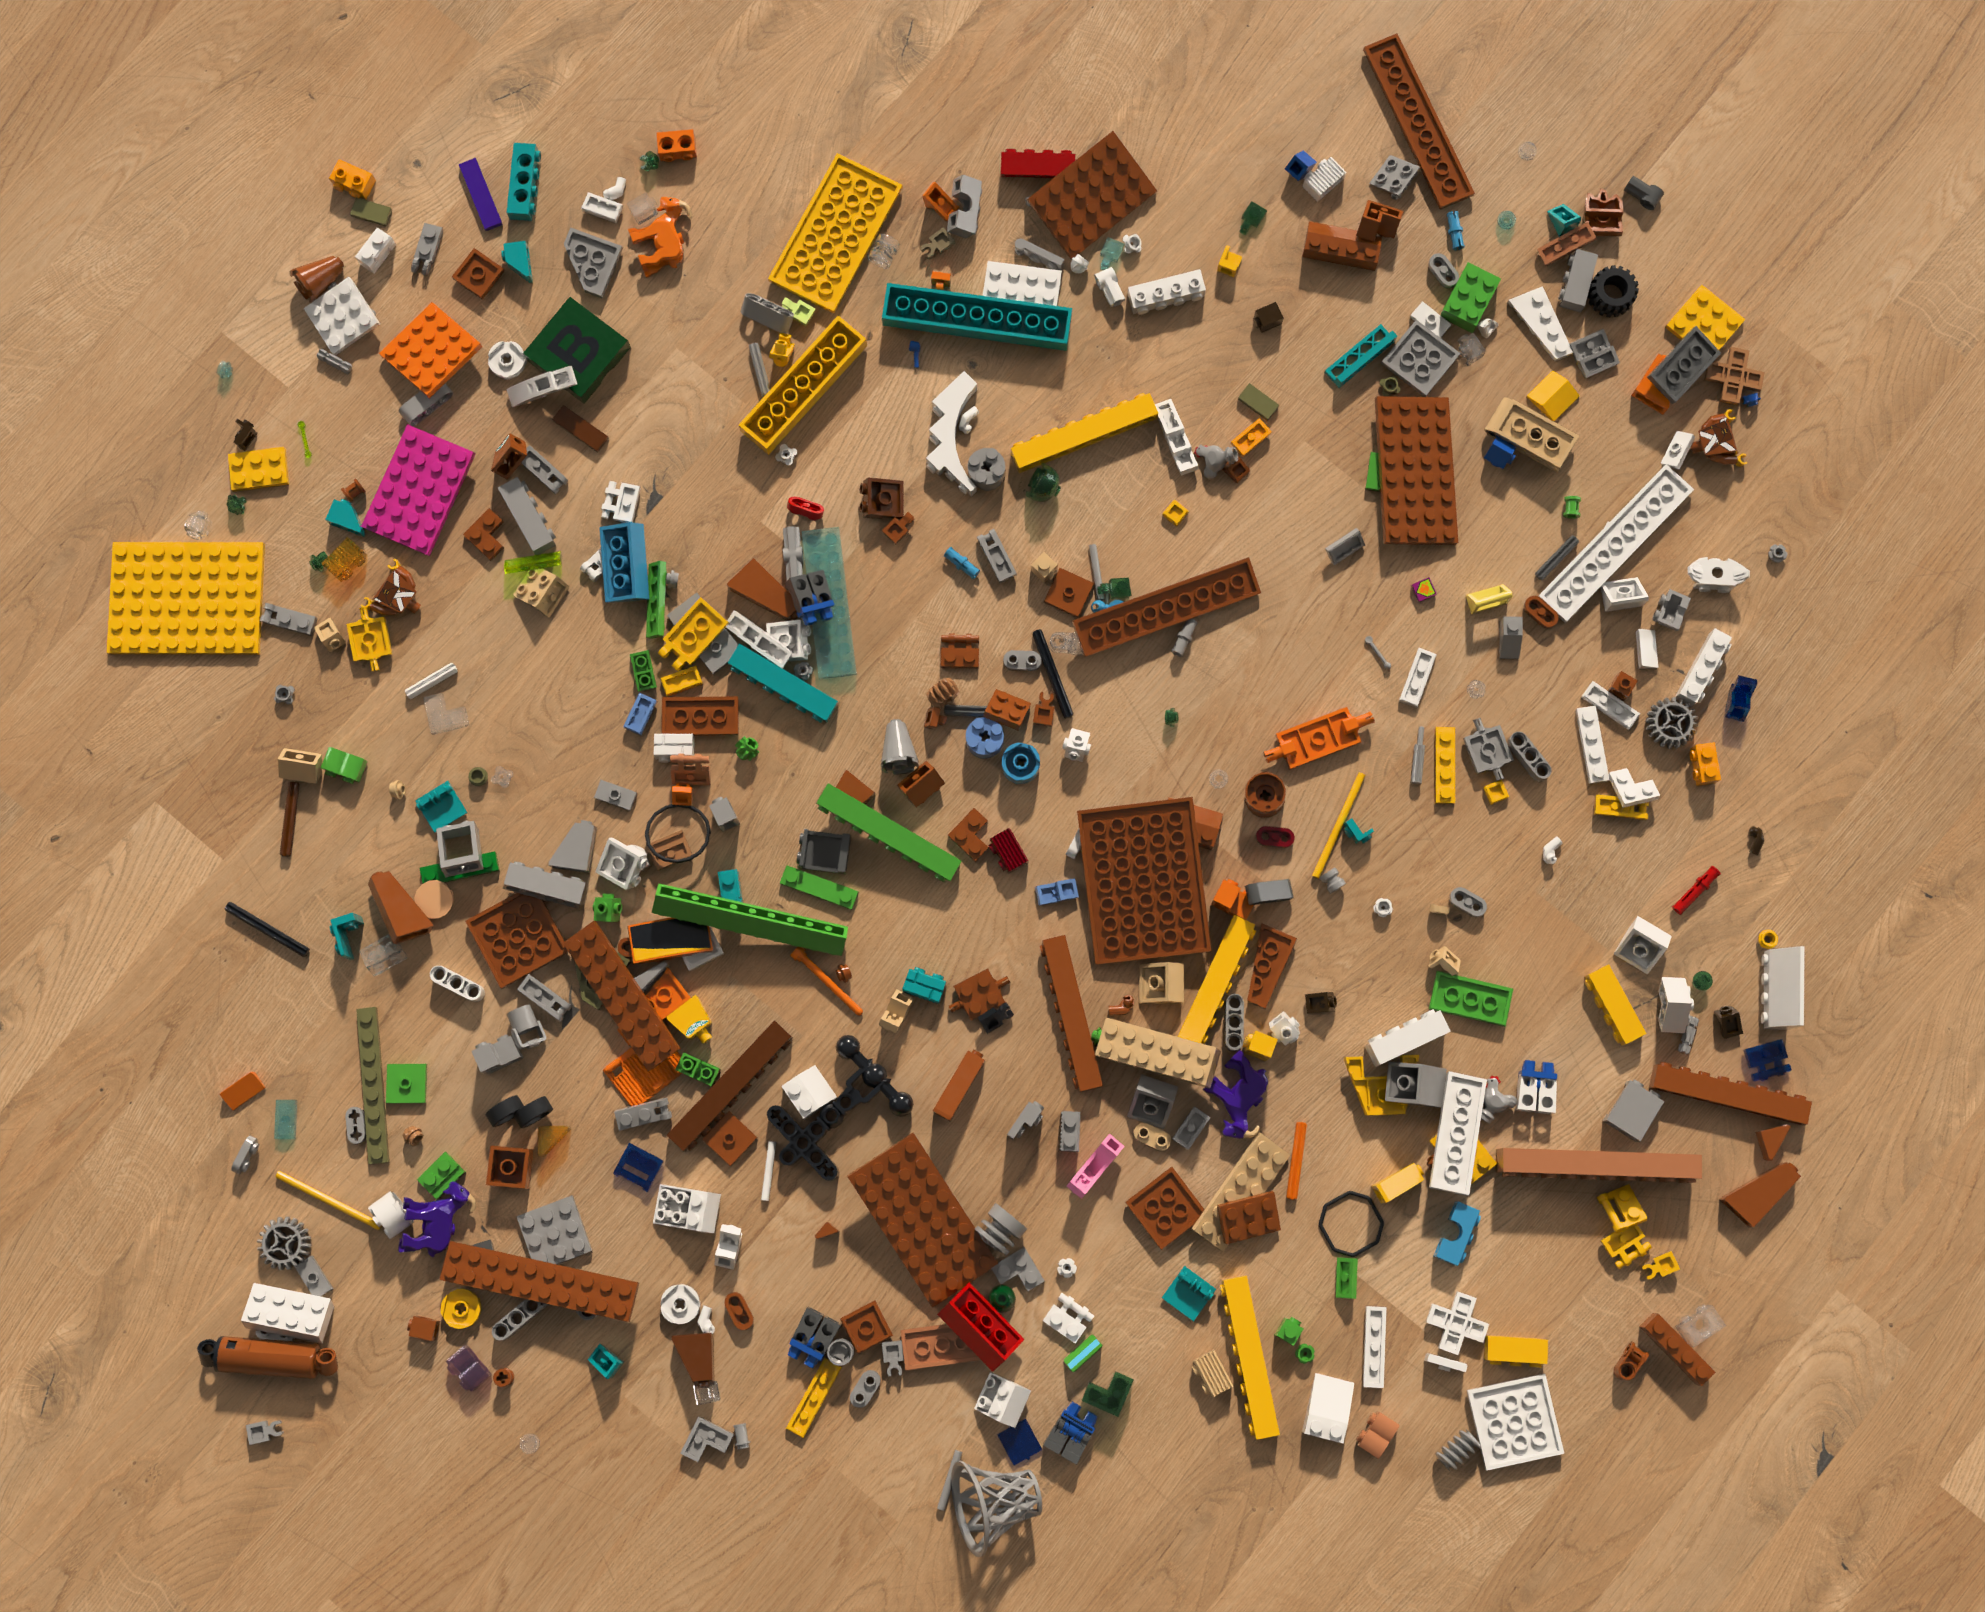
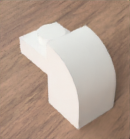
[714,1224,742,1270]

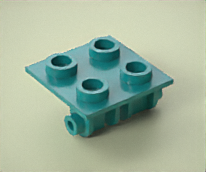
[415,781,468,833]
[1162,1266,1216,1322]

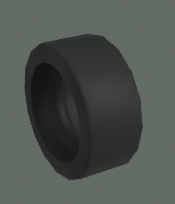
[485,1095,524,1127]
[513,1096,553,1128]

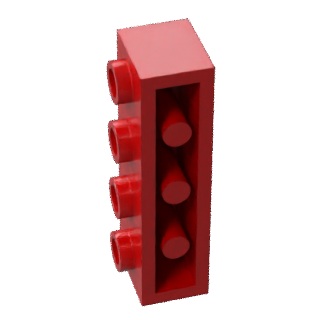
[1001,149,1076,178]

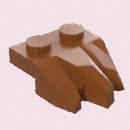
[1583,188,1623,236]

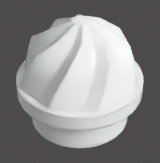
[1071,254,1089,274]

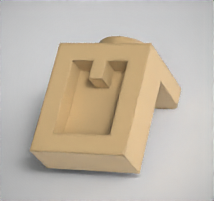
[314,618,346,652]
[1428,946,1461,976]

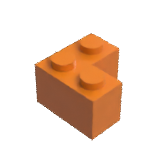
[1210,879,1254,920]

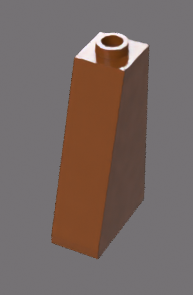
[727,558,798,621]
[368,871,433,944]
[933,1049,985,1122]
[1719,1162,1801,1228]

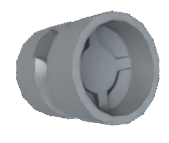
[827,1338,855,1366]

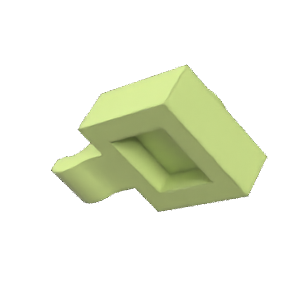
[782,297,816,326]

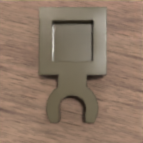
[921,227,955,260]

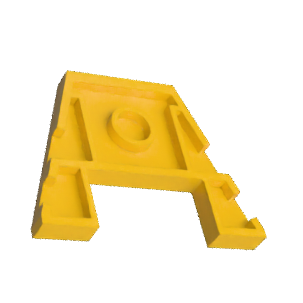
[1344,1055,1419,1116]

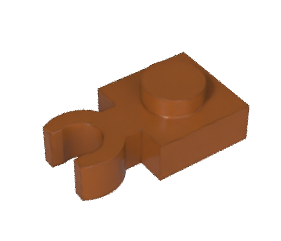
[1033,692,1055,727]

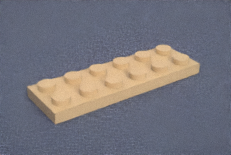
[1192,1132,1290,1252]

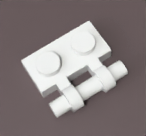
[601,481,641,523]
[1043,1293,1094,1344]

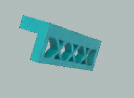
[1325,324,1397,388]

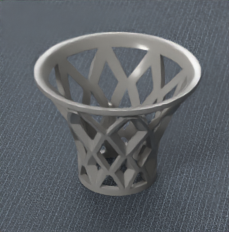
[951,1461,1042,1557]

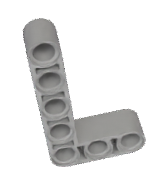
[492,1299,597,1341]

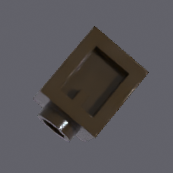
[234,418,257,451]
[1305,992,1337,1014]
[1714,1006,1743,1039]

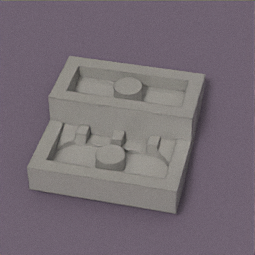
[1569,329,1620,378]

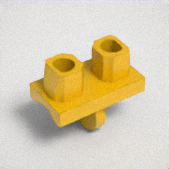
[769,333,795,367]

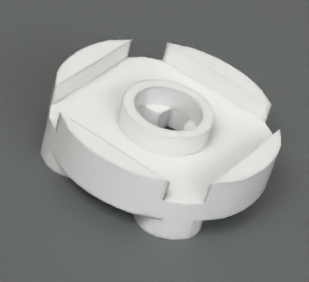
[488,341,527,380]
[661,1284,701,1324]

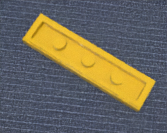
[786,1357,842,1438]

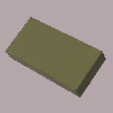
[350,197,392,227]
[1238,383,1279,421]

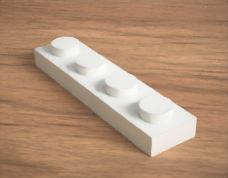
[1575,706,1610,784]
[1363,1306,1386,1388]

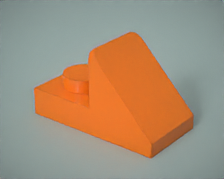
[922,182,959,221]

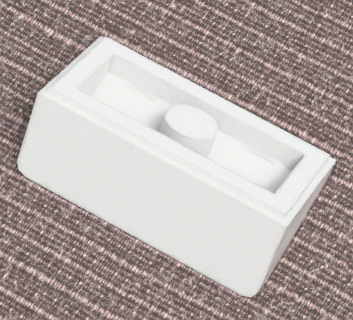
[1636,629,1658,669]

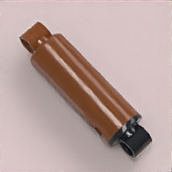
[197,1336,338,1379]

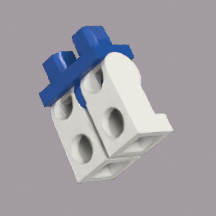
[1514,1060,1557,1115]

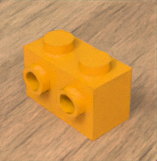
[329,159,376,200]
[1689,742,1721,786]

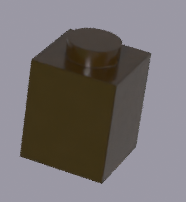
[1253,302,1284,333]

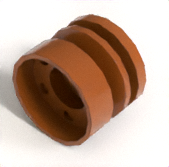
[1245,772,1286,818]

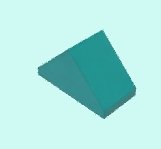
[1547,204,1581,237]
[588,1344,624,1379]

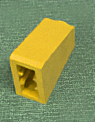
[1371,1163,1424,1203]

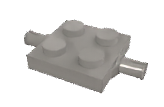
[1463,718,1514,781]

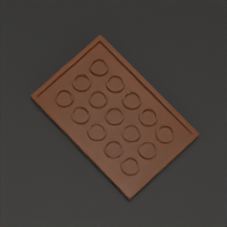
[1026,131,1157,260]

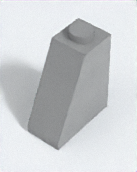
[548,820,597,873]

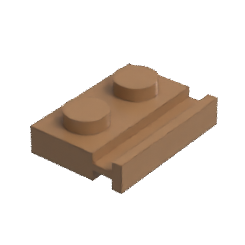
[647,830,693,871]

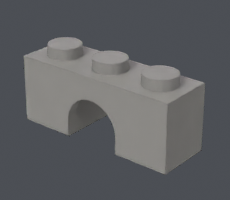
[947,175,982,238]

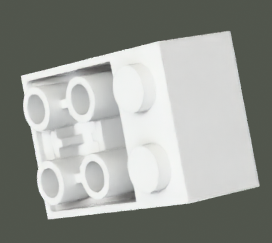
[653,1184,721,1233]

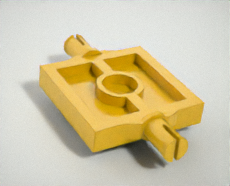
[346,607,392,672]

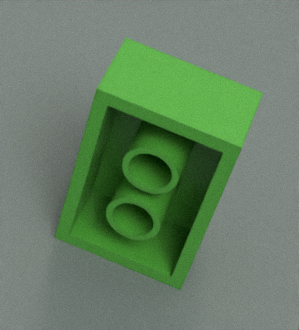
[1440,262,1501,334]

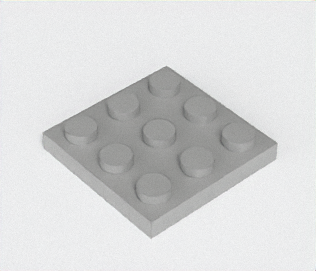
[1381,320,1461,397]
[516,1195,593,1264]

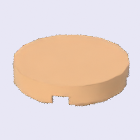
[414,880,454,919]

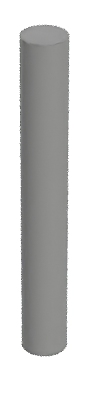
[1089,544,1105,601]
[937,1450,962,1511]

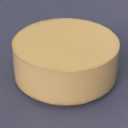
[1429,904,1450,915]

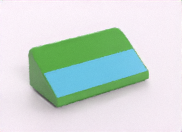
[1064,1335,1103,1372]

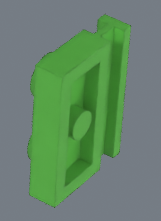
[417,1152,466,1200]

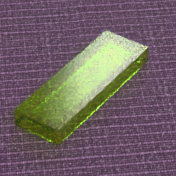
[504,551,562,574]

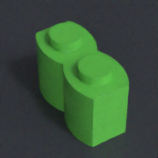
[321,747,368,784]

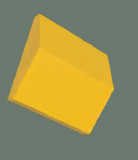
[1526,371,1580,422]

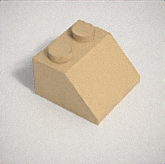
[1139,962,1184,1004]

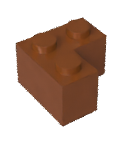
[1356,200,1403,242]

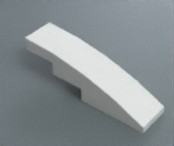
[1155,399,1199,476]
[726,610,793,668]

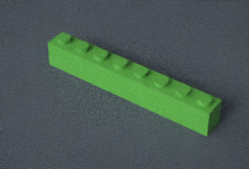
[816,783,961,882]

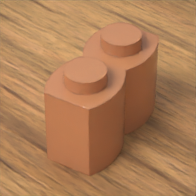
[1356,1411,1400,1459]

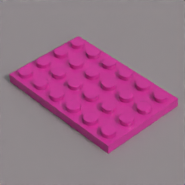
[361,424,476,556]

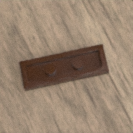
[552,405,609,453]

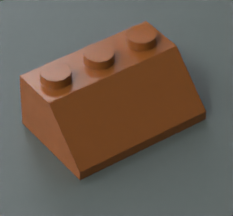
[1167,797,1223,850]

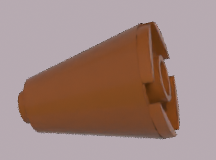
[289,256,344,303]

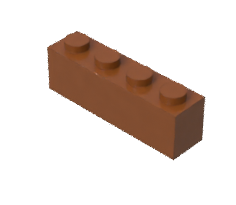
[1639,1313,1716,1386]

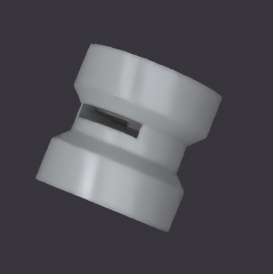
[1320,867,1346,894]

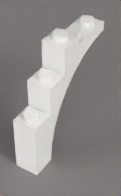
[926,371,978,496]

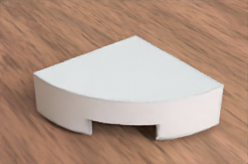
[1478,319,1498,338]

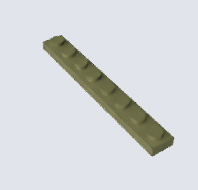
[356,1007,390,1164]

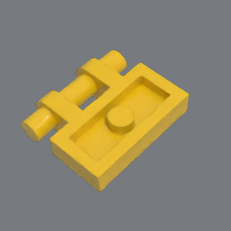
[1600,1225,1652,1269]

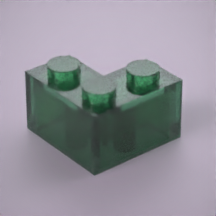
[1081,1371,1134,1417]

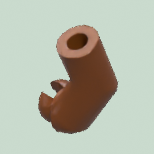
[1109,995,1134,1015]

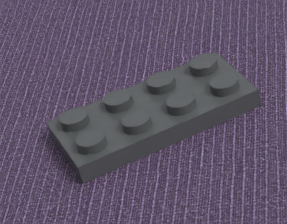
[1647,326,1721,404]

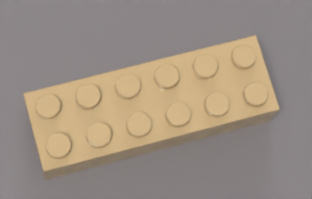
[1095,1018,1221,1088]

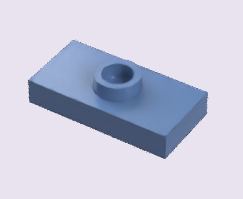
[623,693,657,735]

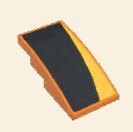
[627,918,713,964]

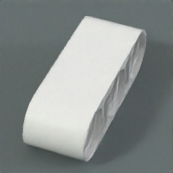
[430,966,485,1002]

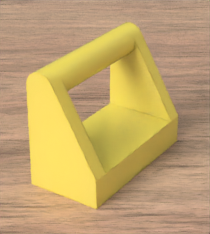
[1466,585,1513,614]

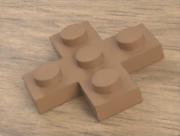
[1704,347,1765,406]

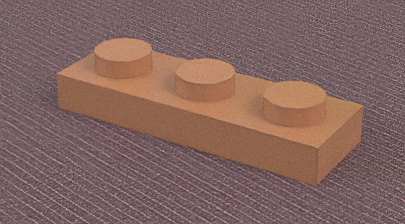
[1537,222,1597,267]

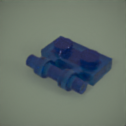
[1743,1039,1791,1081]

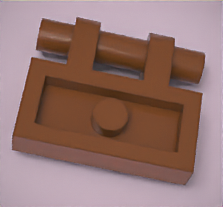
[941,633,979,668]

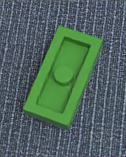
[1336,1257,1358,1299]

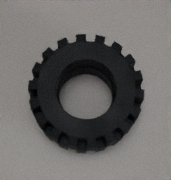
[1587,265,1639,318]

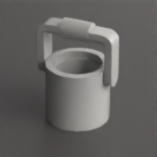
[507,1004,546,1049]

